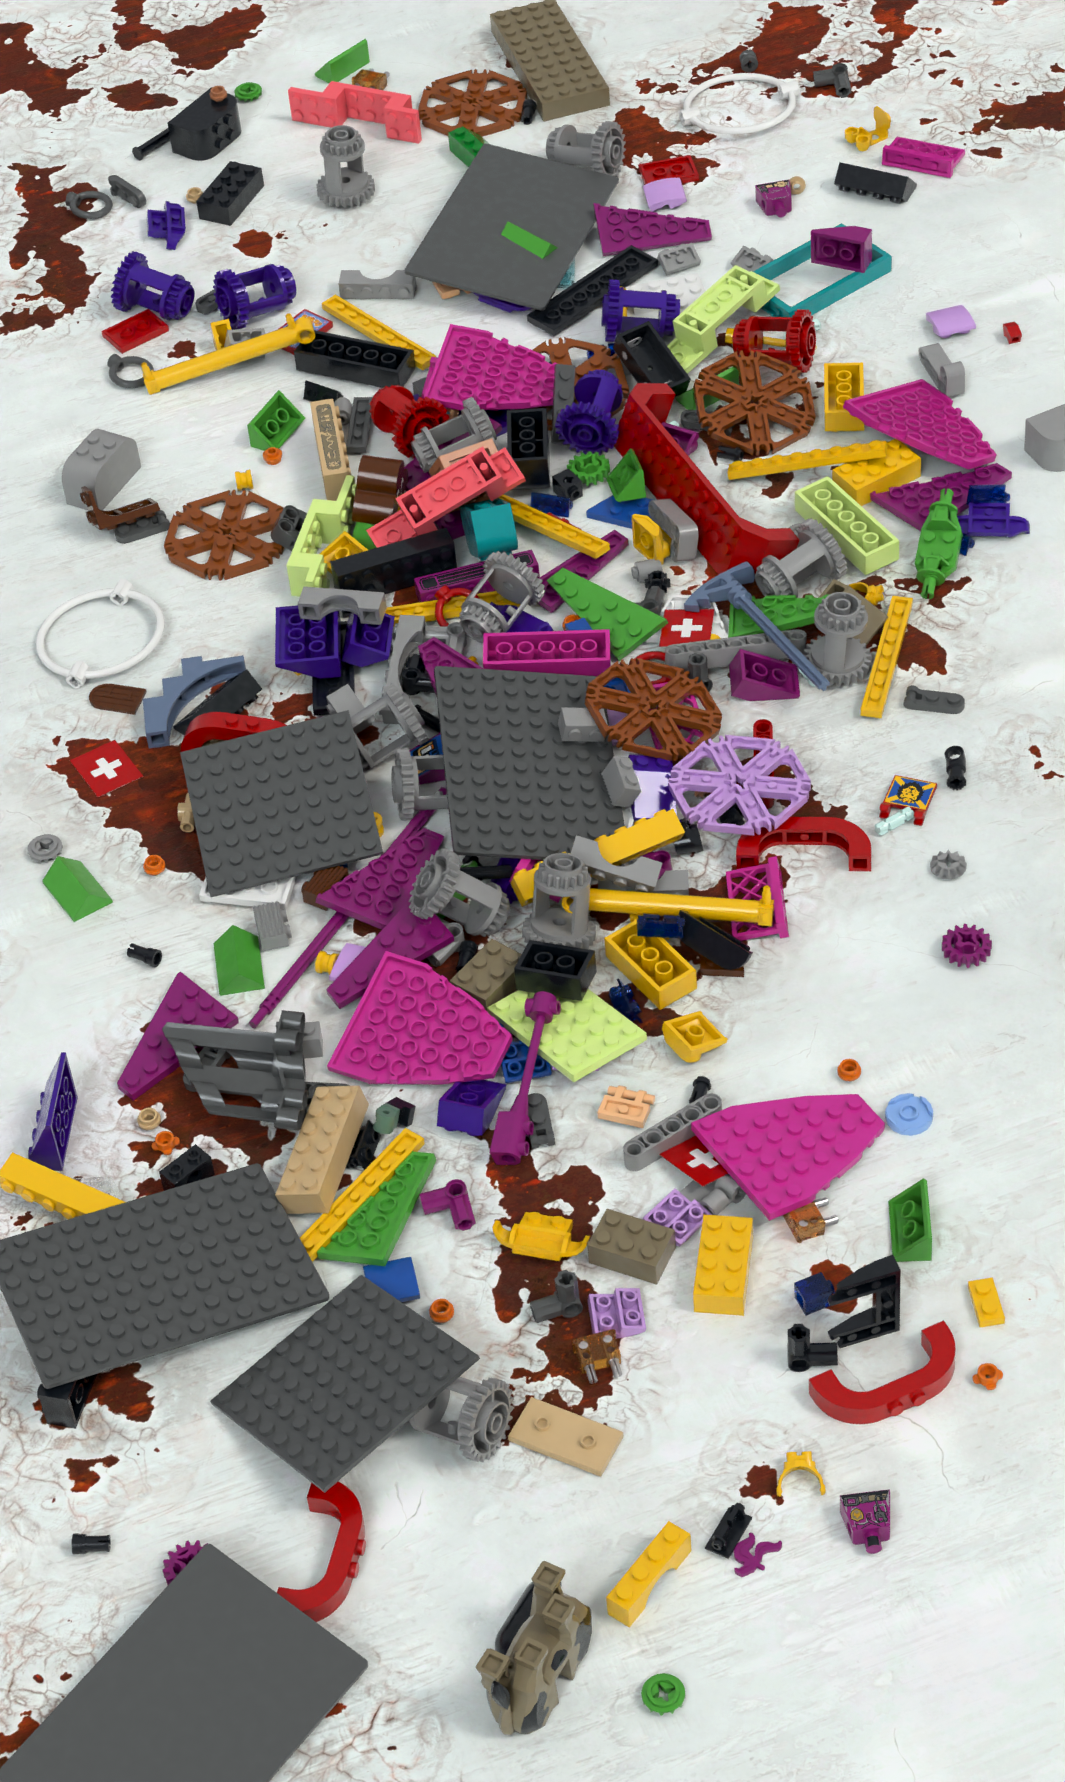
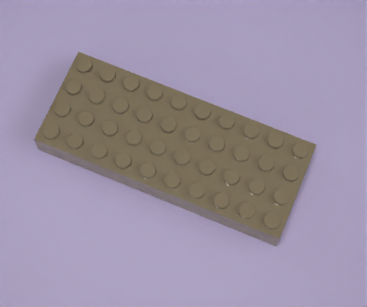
[490,0,610,122]

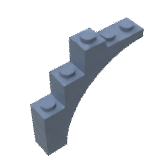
[143,655,246,749]

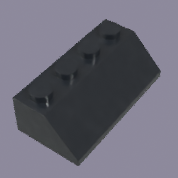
[834,162,917,203]
[173,669,262,735]

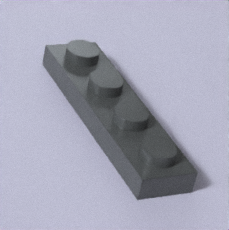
[551,364,575,444]
[346,397,373,453]

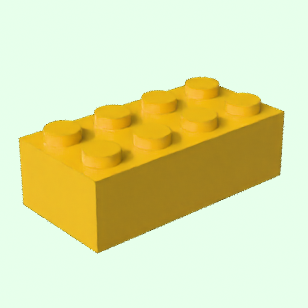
[824,362,864,432]
[832,439,921,506]
[604,917,697,1010]
[693,1214,753,1316]

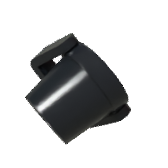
[673,818,704,855]

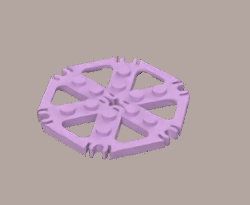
[668,735,811,836]

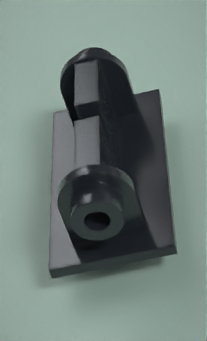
[303,380,344,402]
[347,1120,381,1170]
[705,1503,752,1559]

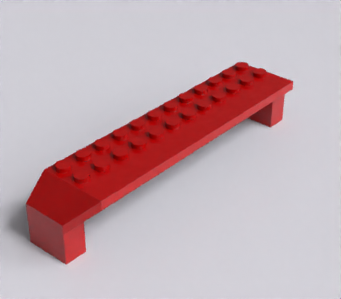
[614,383,800,575]

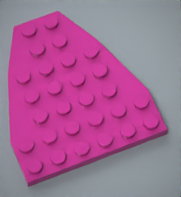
[423,324,557,410]
[843,379,997,470]
[327,951,513,1085]
[691,1094,885,1221]

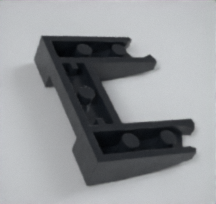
[827,1255,901,1348]

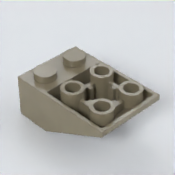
[814,579,888,645]

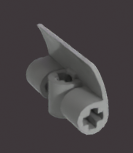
[680,1174,746,1215]

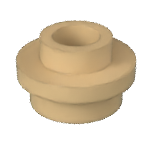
[789,176,806,194]
[186,187,203,203]
[137,1108,161,1130]

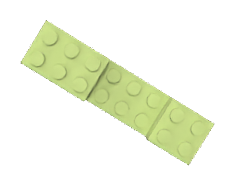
[667,265,780,374]
[286,475,357,597]

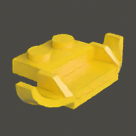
[492,1212,590,1261]

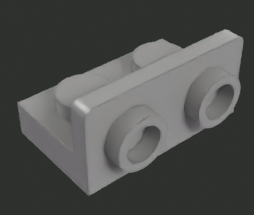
[657,243,701,276]
[730,245,773,272]

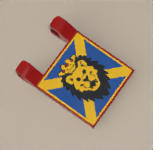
[879,775,937,826]

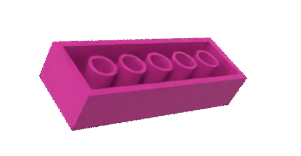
[483,629,611,676]

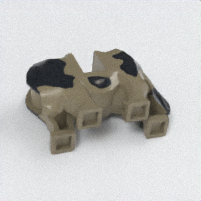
[476,1561,592,1735]

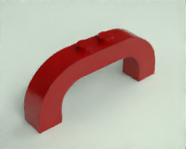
[181,712,287,752]
[736,817,871,871]
[809,1320,956,1424]
[277,1482,366,1622]

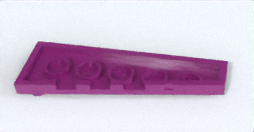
[537,530,629,613]

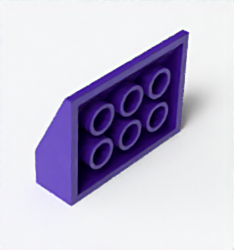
[275,605,341,679]
[28,1052,78,1171]

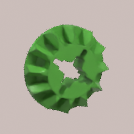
[234,82,262,102]
[641,1673,685,1716]

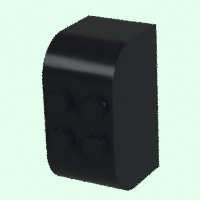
[167,87,241,161]
[507,408,551,490]

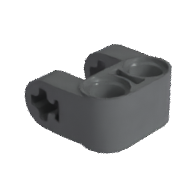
[270,505,307,551]

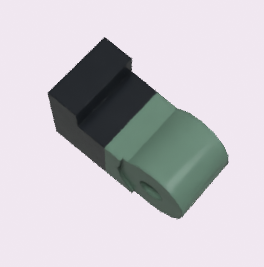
[373,1097,416,1134]

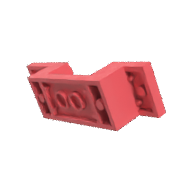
[288,81,422,144]
[366,446,526,548]

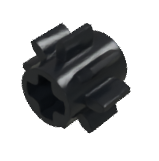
[645,570,671,593]
[719,803,745,826]

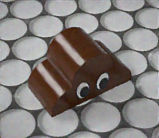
[352,455,408,524]

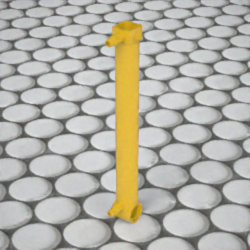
[141,313,315,395]
[561,885,774,926]

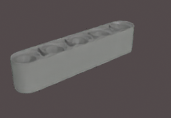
[623,1093,722,1171]

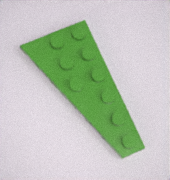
[547,568,668,661]
[728,594,830,638]
[317,1151,436,1266]

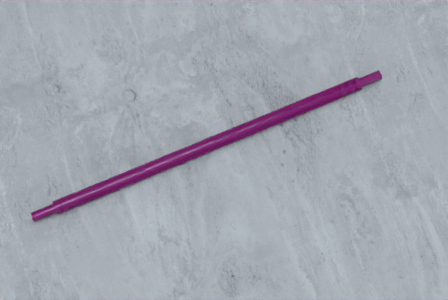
[249,787,447,1028]

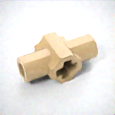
[178,793,195,832]

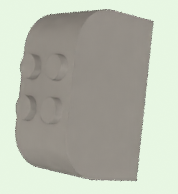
[1024,404,1065,472]
[62,429,141,510]

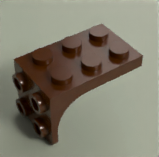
[80,486,160,530]

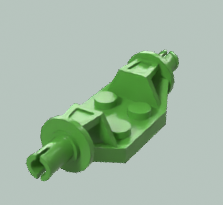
[915,489,963,599]

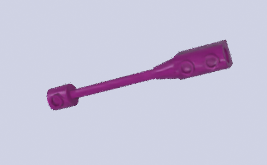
[489,991,561,1165]

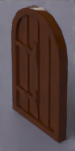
[89,684,147,715]

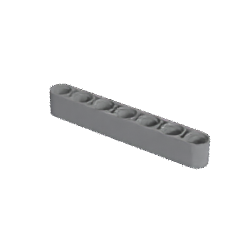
[665,629,807,671]

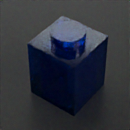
[794,1272,835,1316]

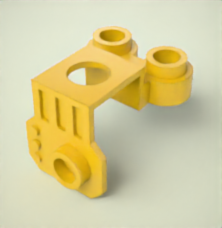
[845,106,891,151]

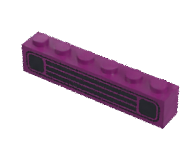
[414,549,540,602]

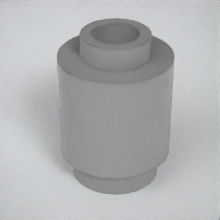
[334,397,352,425]
[631,559,663,582]

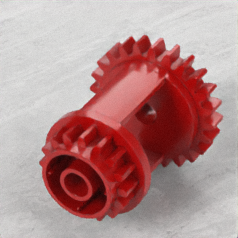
[732,309,816,373]
[369,385,450,459]

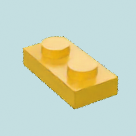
[968,1277,1005,1327]

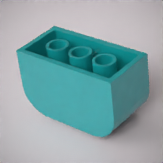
[459,498,518,561]

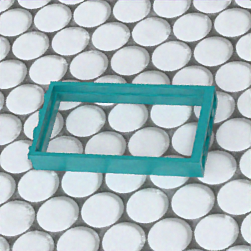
[753,223,892,317]

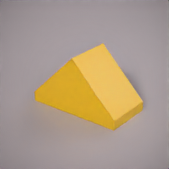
[210,319,232,350]

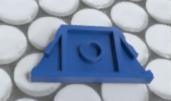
[586,495,658,529]

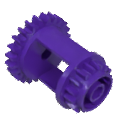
[111,251,195,320]
[213,264,297,330]
[601,279,680,342]
[555,369,623,455]

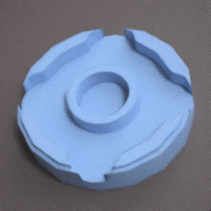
[885,1093,933,1136]

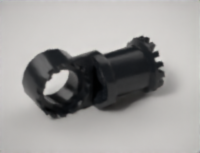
[944,746,966,790]

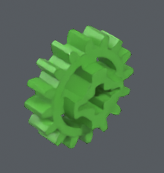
[567,451,610,486]

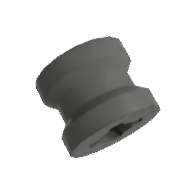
[739,50,758,72]

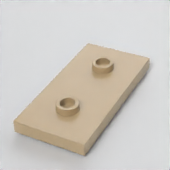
[508,1397,623,1477]

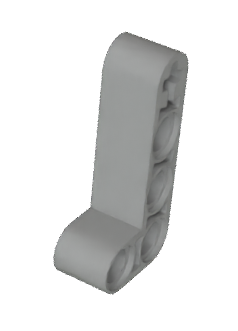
[918,343,965,397]
[648,499,698,562]

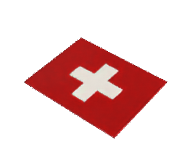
[659,609,714,647]
[70,740,143,797]
[659,1135,729,1187]

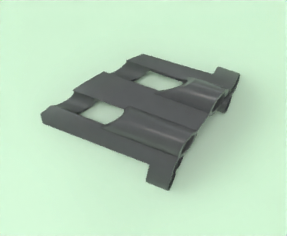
[162,1010,308,1131]

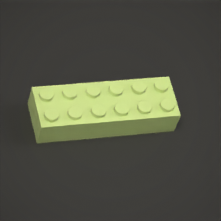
[795,476,899,575]

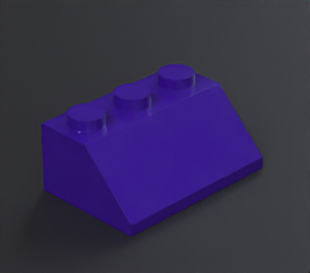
[341,612,395,667]

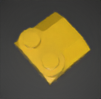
[632,514,671,565]
[320,531,368,574]
[662,1011,728,1063]

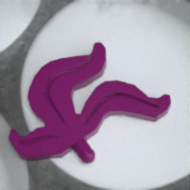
[734,1533,782,1577]

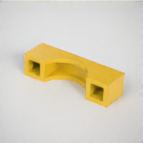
[606,1521,691,1628]

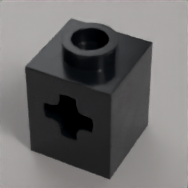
[552,469,583,504]

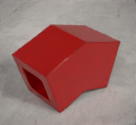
[1003,322,1022,344]

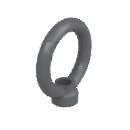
[65,191,113,219]
[107,354,154,388]

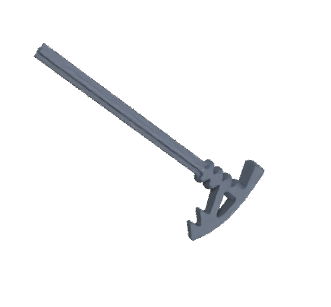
[684,561,830,691]

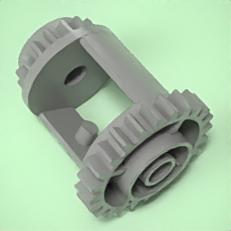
[546,121,626,177]
[316,125,375,208]
[411,397,498,473]
[755,518,848,598]
[459,551,545,643]
[803,592,872,687]
[350,681,429,769]
[391,748,448,820]
[409,848,510,937]
[522,853,596,949]
[407,1377,514,1462]

